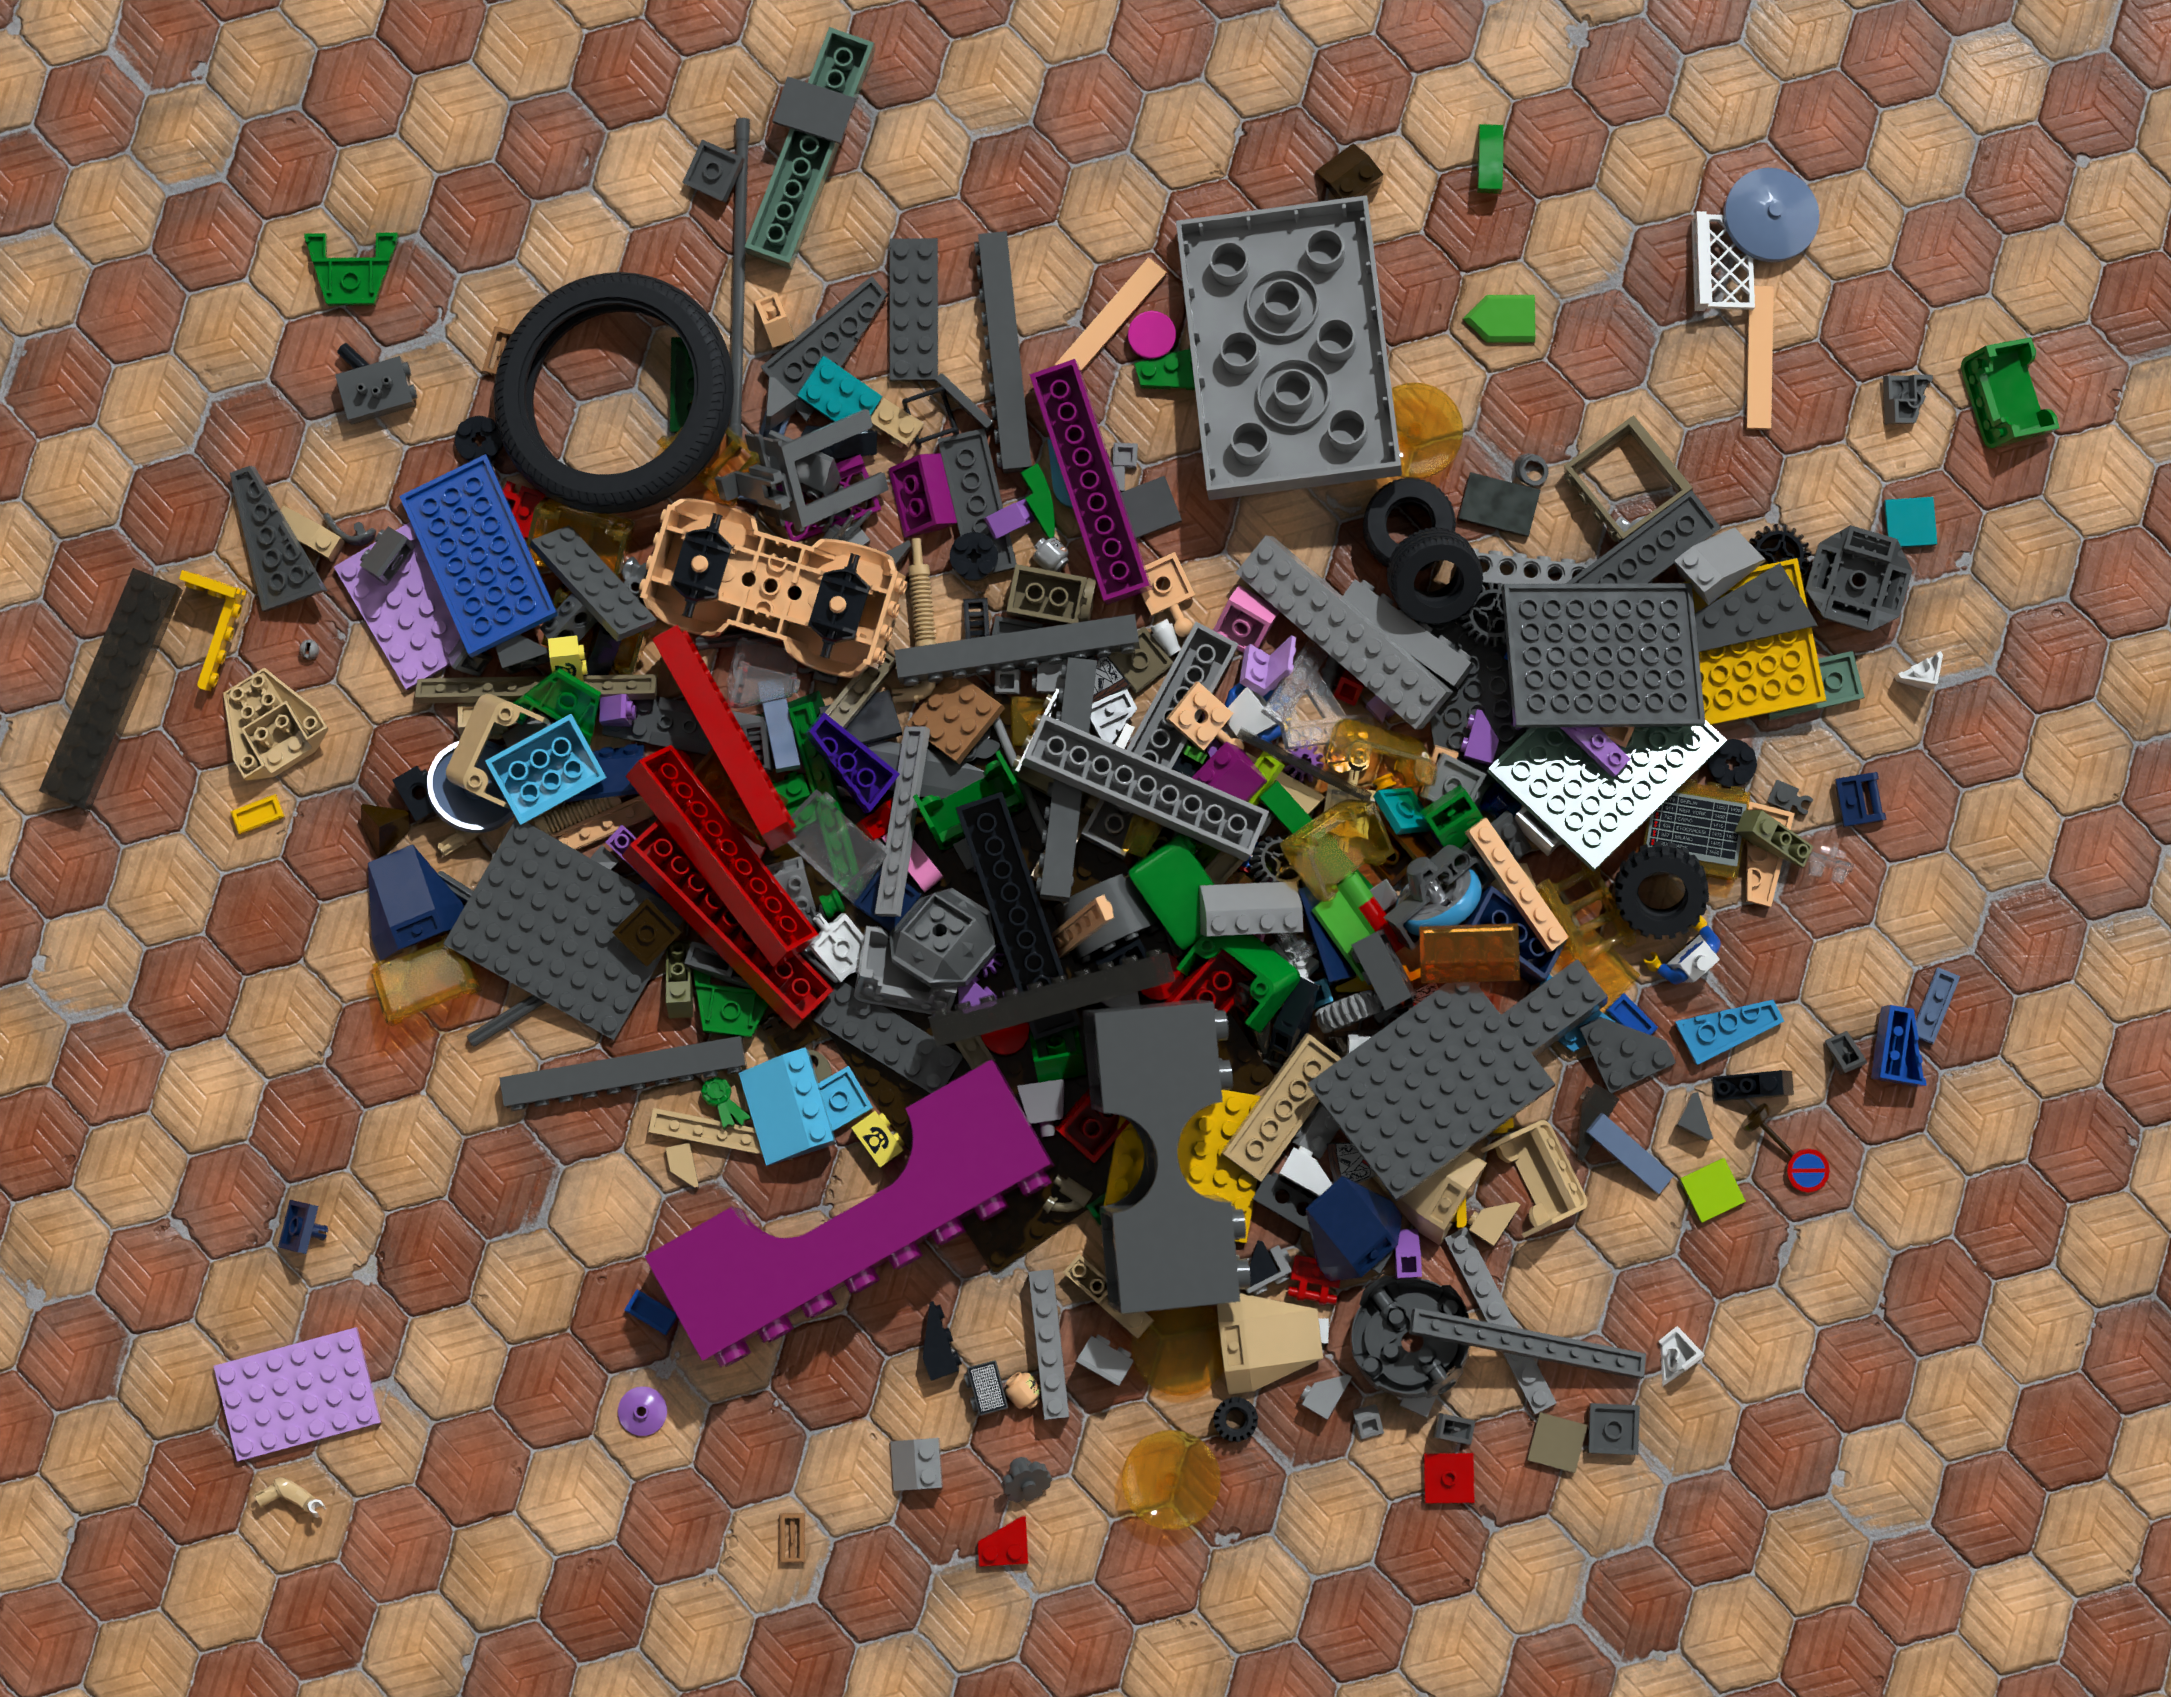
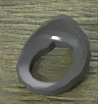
[1515,453,1549,487]

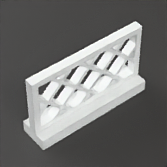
[1691,211,1755,311]

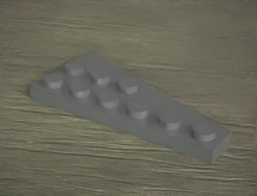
[761,276,887,422]
[230,466,327,612]
[1695,563,1818,652]

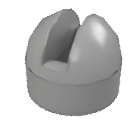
[299,640,320,660]

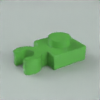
[1181,743,1208,764]

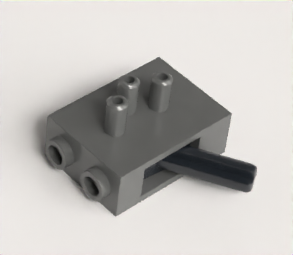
[335,343,418,425]

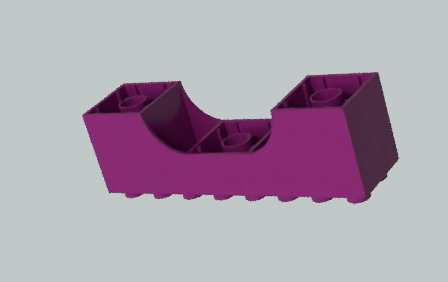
[645,1059,1055,1368]

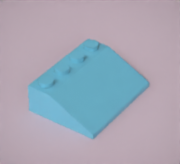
[485,714,606,825]
[739,1047,837,1166]

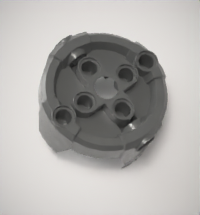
[1351,1272,1471,1398]

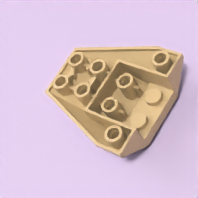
[223,667,329,780]
[1373,1151,1487,1245]
[1217,1293,1323,1394]

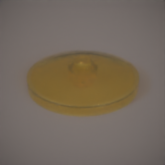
[1392,383,1463,479]
[1131,1305,1224,1396]
[1122,1430,1221,1530]

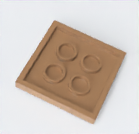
[906,677,1005,764]

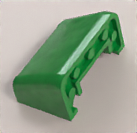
[1961,337,2060,449]
[1129,833,1215,950]

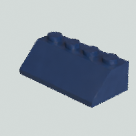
[562,744,646,803]
[1298,883,1357,987]
[1457,886,1567,985]

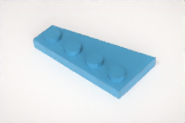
[1674,1000,1784,1066]

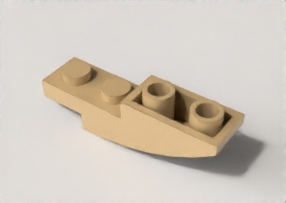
[1063,1254,1154,1339]

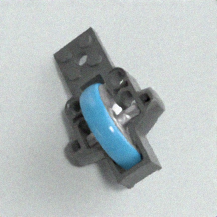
[1383,811,1532,951]

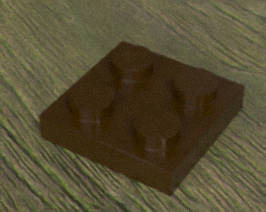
[612,898,682,967]

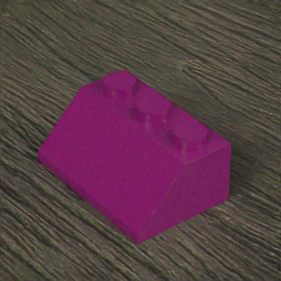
[889,454,957,538]
[1192,741,1267,802]

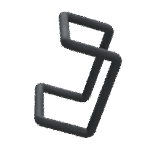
[902,387,959,449]

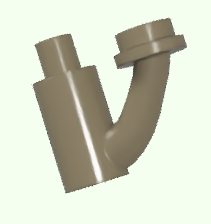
[1043,1175,1093,1214]

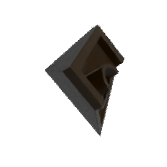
[361,804,410,858]

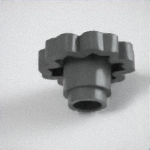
[1001,1457,1052,1503]

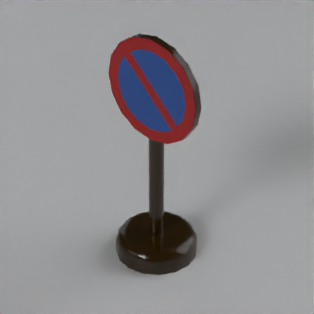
[1741,1103,1830,1193]

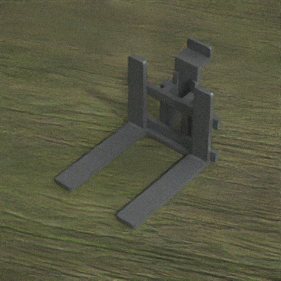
[715,409,888,532]

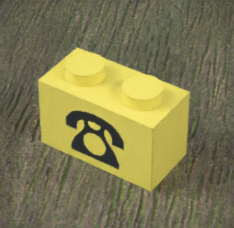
[548,635,588,682]
[852,1111,905,1168]

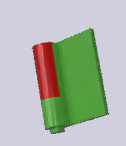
[1312,870,1404,982]

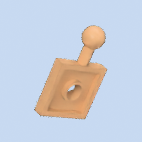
[1141,552,1195,637]
[1166,682,1244,751]

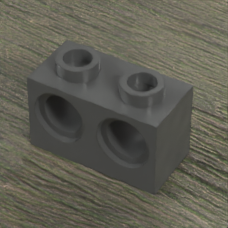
[540,593,598,642]

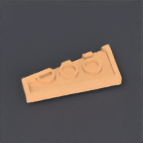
[1746,801,1795,908]

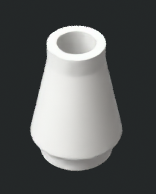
[1150,619,1181,656]

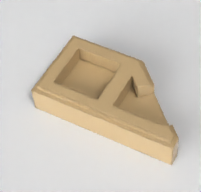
[666,1143,699,1188]

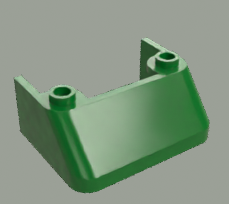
[913,750,1026,850]
[1176,934,1300,1033]

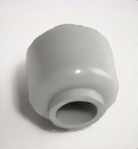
[1033,537,1069,572]

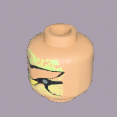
[1005,1372,1041,1409]

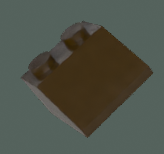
[1315,143,1384,199]

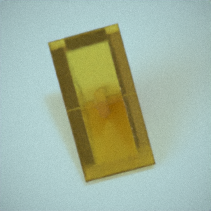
[1121,813,1160,858]

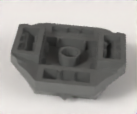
[1804,525,1913,633]
[889,888,997,988]

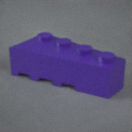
[805,712,900,814]

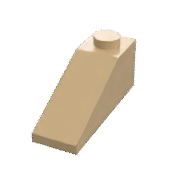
[281,505,345,563]

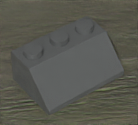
[768,430,841,501]
[1351,929,1417,1010]

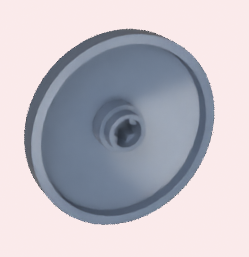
[1723,168,1820,262]
[427,741,515,833]

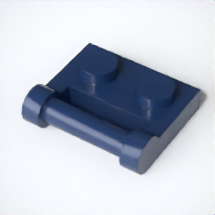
[1834,772,1887,827]

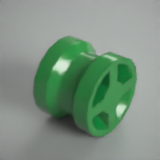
[819,889,846,919]

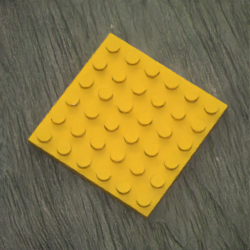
[1682,558,1827,725]
[1104,1090,1261,1243]

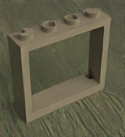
[1563,415,1693,542]

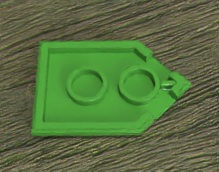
[1463,295,1535,343]

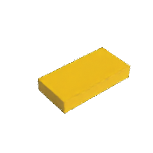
[230,794,285,835]

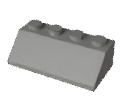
[1199,881,1303,936]

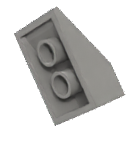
[1674,527,1765,605]

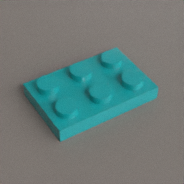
[796,356,883,422]

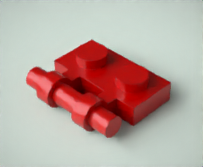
[503,481,545,540]
[1287,1255,1340,1306]

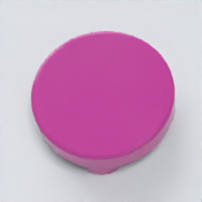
[1128,311,1176,359]

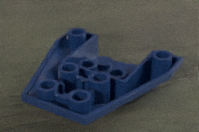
[368,844,464,962]
[1306,1176,1402,1281]

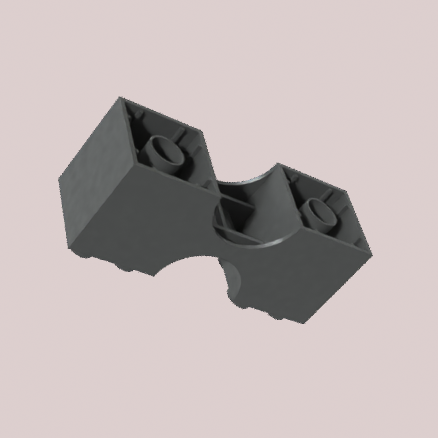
[1082,999,1250,1314]

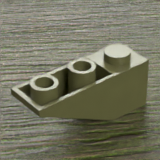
[1735,810,1814,868]
[666,940,693,1019]

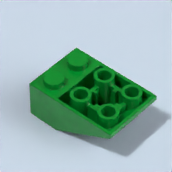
[1420,785,1483,849]

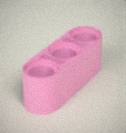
[881,833,944,893]

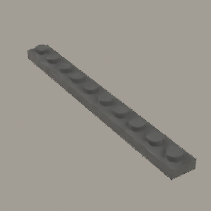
[1409,1308,1646,1379]

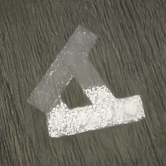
[1261,638,1377,750]

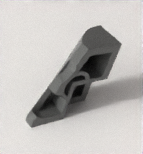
[1883,375,1933,425]

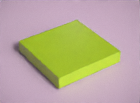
[1680,1158,1746,1223]

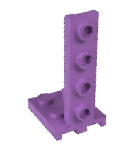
[1511,722,1631,777]

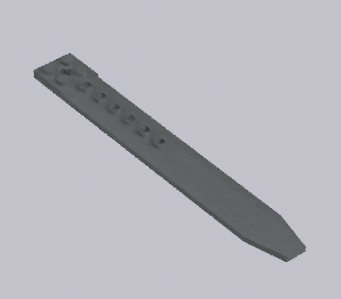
[602,696,984,800]

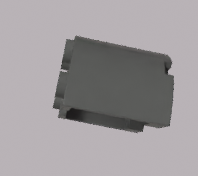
[1051,872,1161,965]

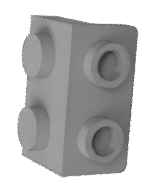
[1291,1102,1339,1159]

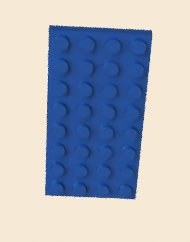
[399,454,559,658]

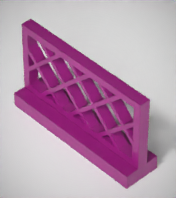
[776,454,882,543]

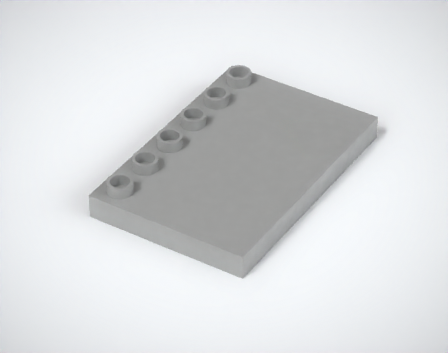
[1176,195,1402,500]

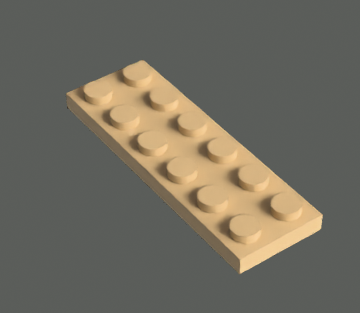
[1221,1033,1341,1182]

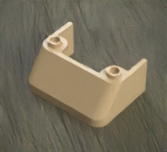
[446,694,550,809]
[1480,1120,1587,1238]

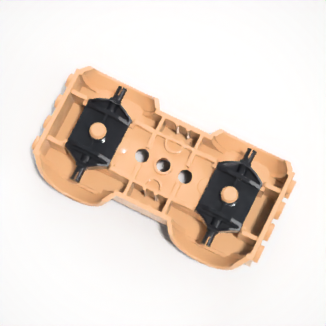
[639,498,907,678]

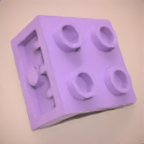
[1239,635,1296,697]

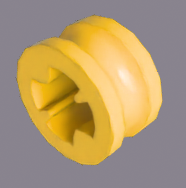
[1372,773,1397,792]

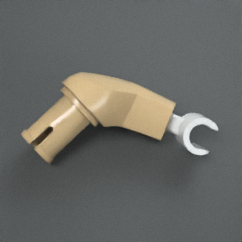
[254,1477,326,1518]

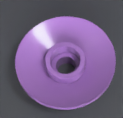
[618,1387,667,1436]

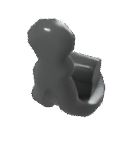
[323,513,376,546]

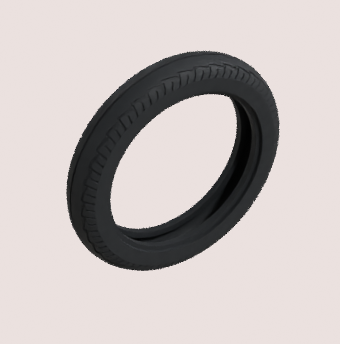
[494,272,734,514]

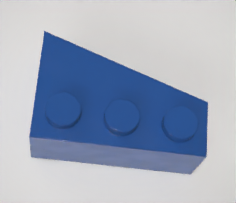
[1871,1005,1927,1087]

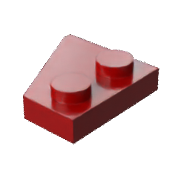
[978,1516,1029,1566]

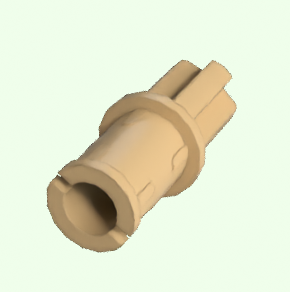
[438,829,482,856]

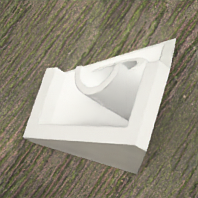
[1895,651,1943,691]
[1658,1326,1705,1386]

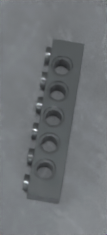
[1253,1172,1395,1274]

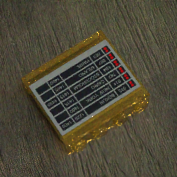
[1643,779,1751,882]

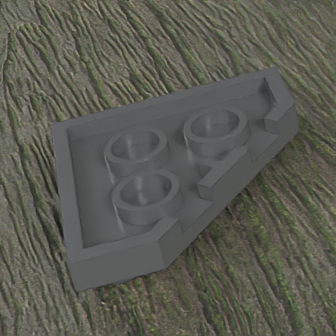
[1579,1017,1676,1094]

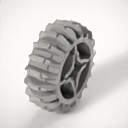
[1315,990,1381,1033]

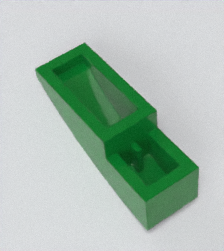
[1477,124,1503,194]
[1021,463,1055,539]

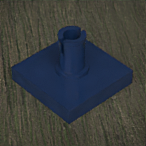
[278,1200,328,1254]

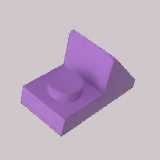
[984,499,1035,540]

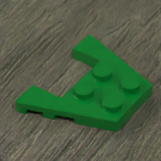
[304,233,399,306]
[513,668,601,746]
[693,969,769,1039]

